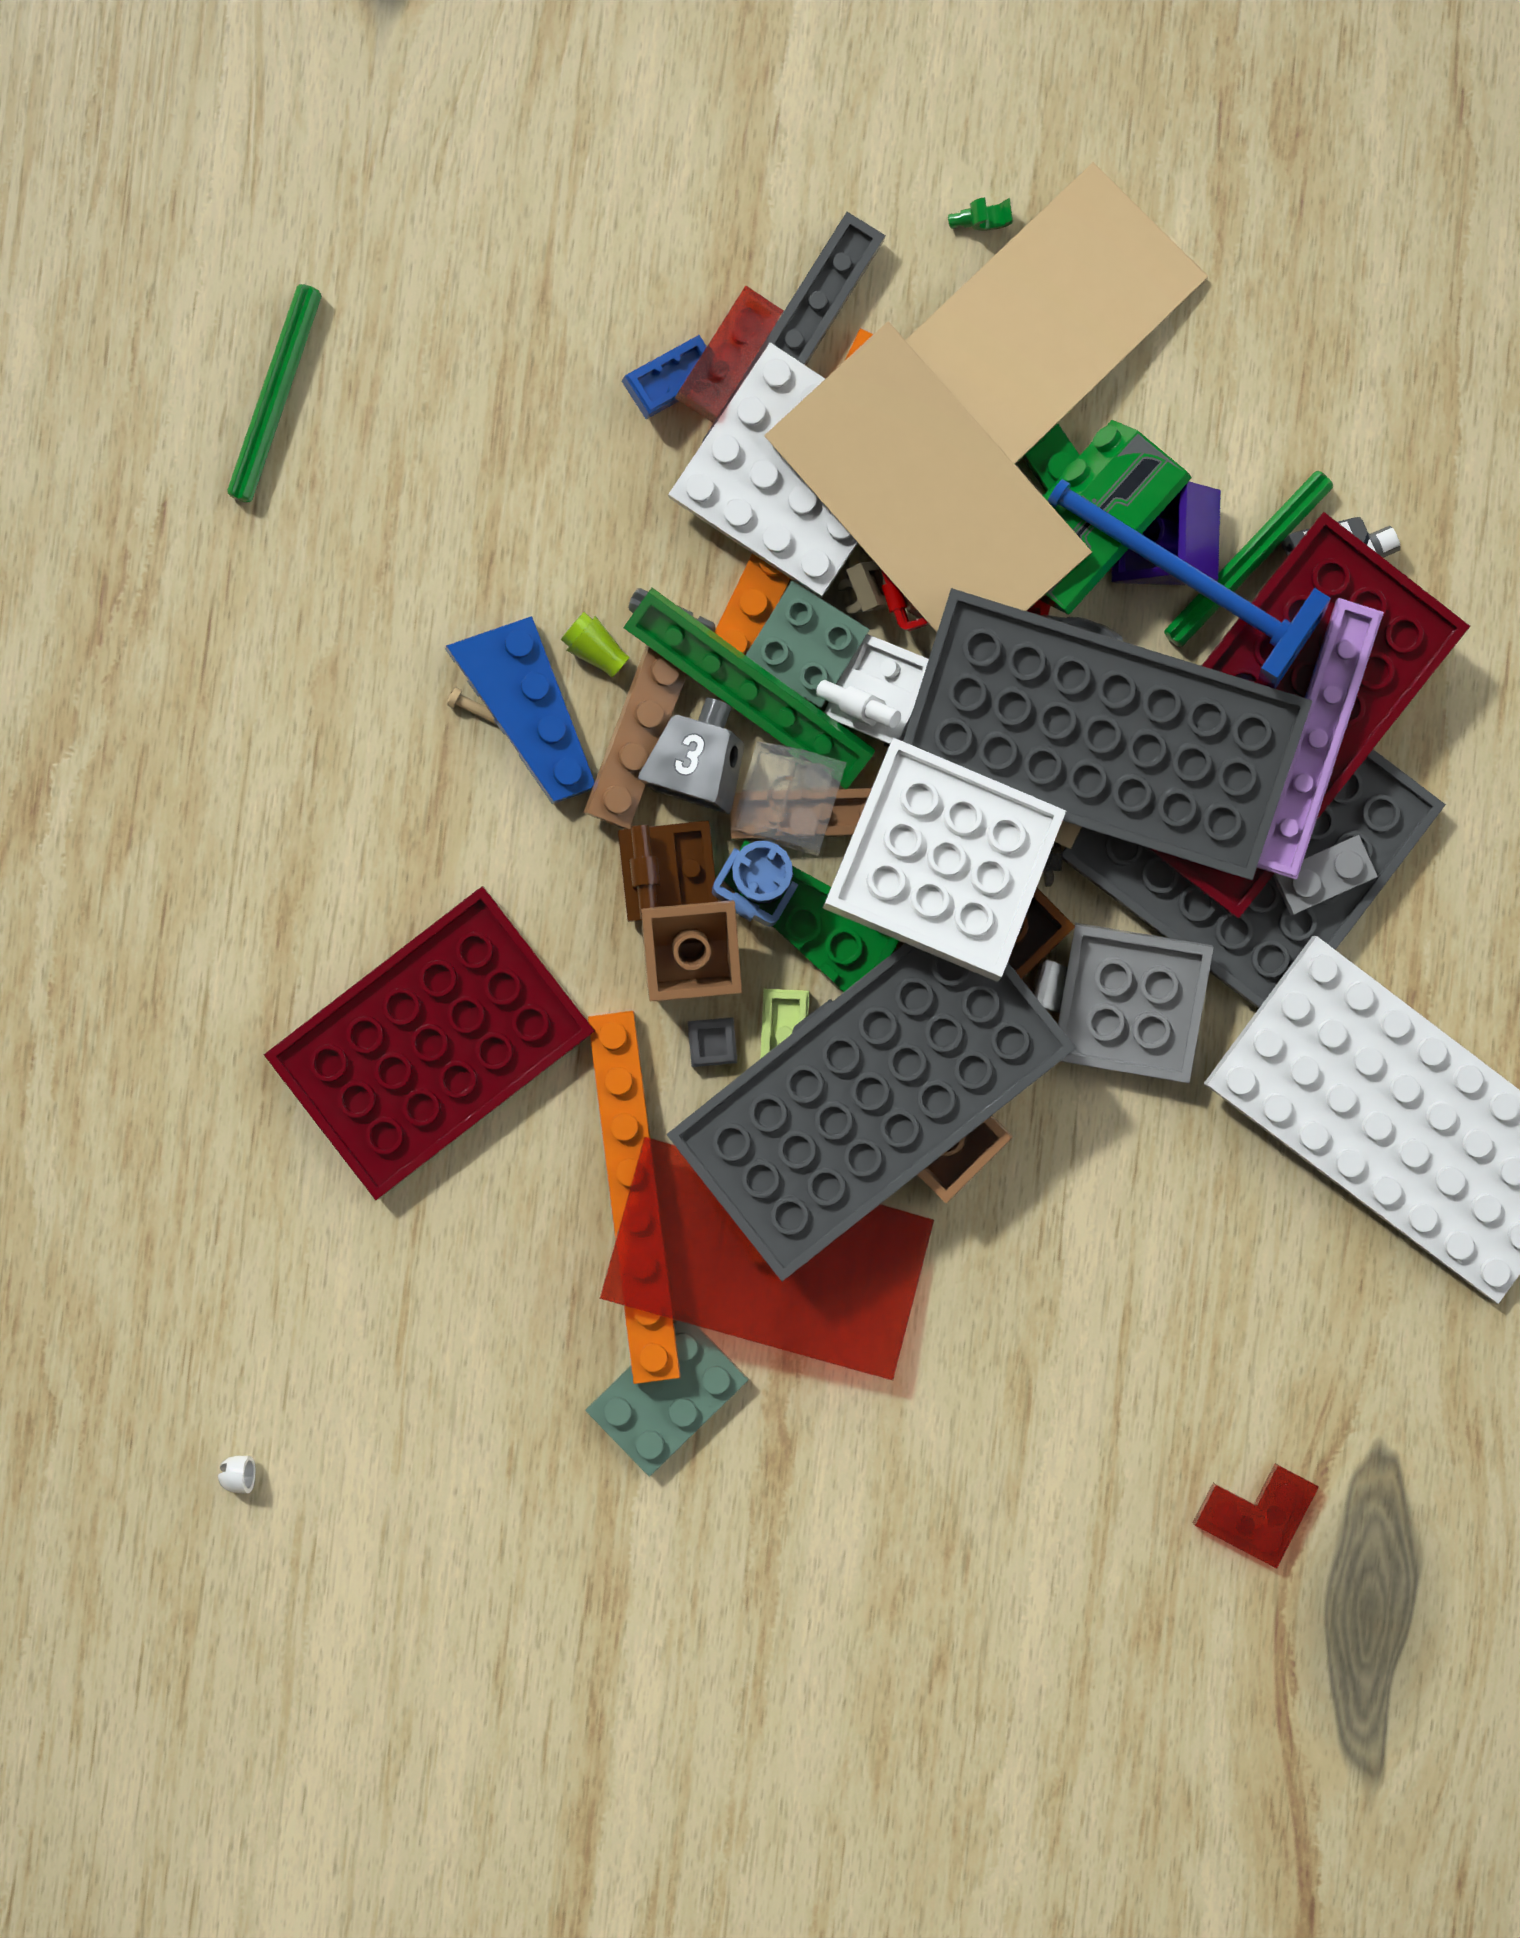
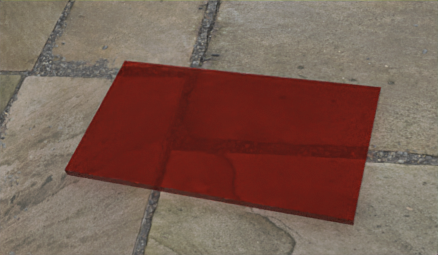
[599,1137,934,1381]

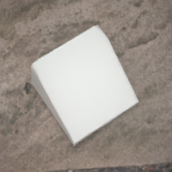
[1032,960,1068,1013]

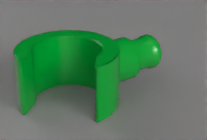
[948,197,1013,231]

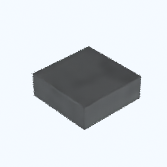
[688,1017,737,1067]

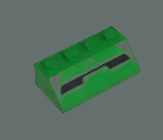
[1039,420,1192,615]

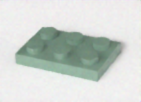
[585,1313,749,1477]

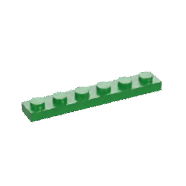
[623,588,875,789]

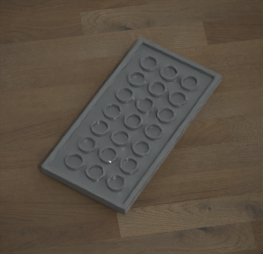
[903,588,1312,880]
[666,943,1076,1281]

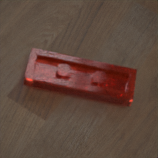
[675,286,784,423]

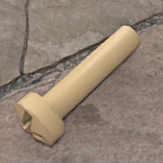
[447,687,496,724]

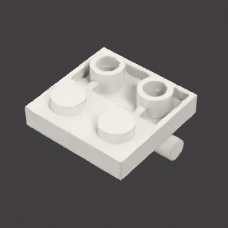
[816,634,929,744]

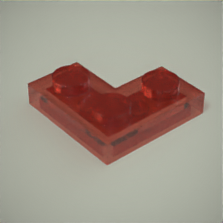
[1192,1463,1319,1569]

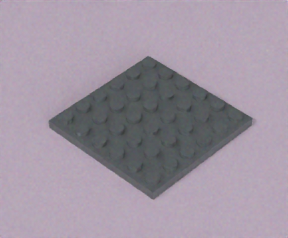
[1058,749,1446,1009]

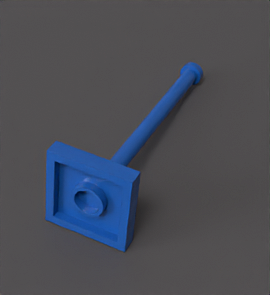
[1048,479,1331,689]

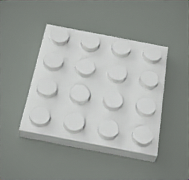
[668,343,858,598]
[823,738,1066,982]

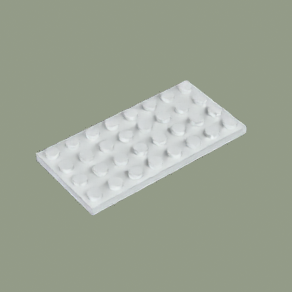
[1204,936,1520,1304]

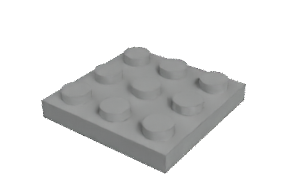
[1058,923,1214,1083]

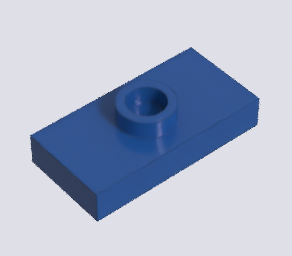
[621,335,724,419]

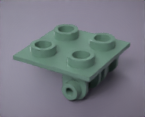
[746,581,870,707]

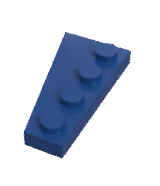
[445,616,595,804]

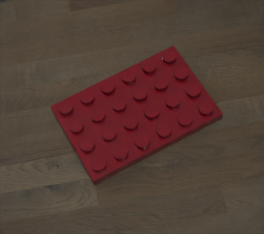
[264,886,595,1201]

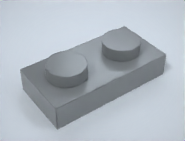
[1273,835,1378,915]

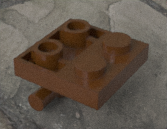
[618,820,718,922]

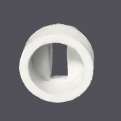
[218,1456,256,1493]

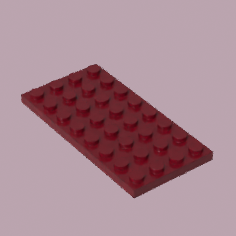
[1144,512,1470,919]

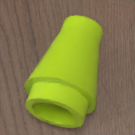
[560,612,629,677]

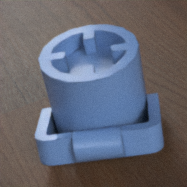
[712,841,798,927]

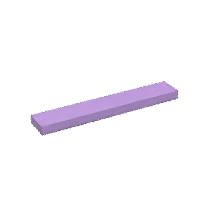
[1257,598,1384,880]

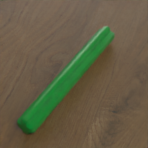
[227,284,322,502]
[1164,471,1333,647]

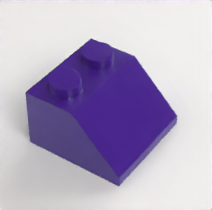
[1111,481,1221,585]

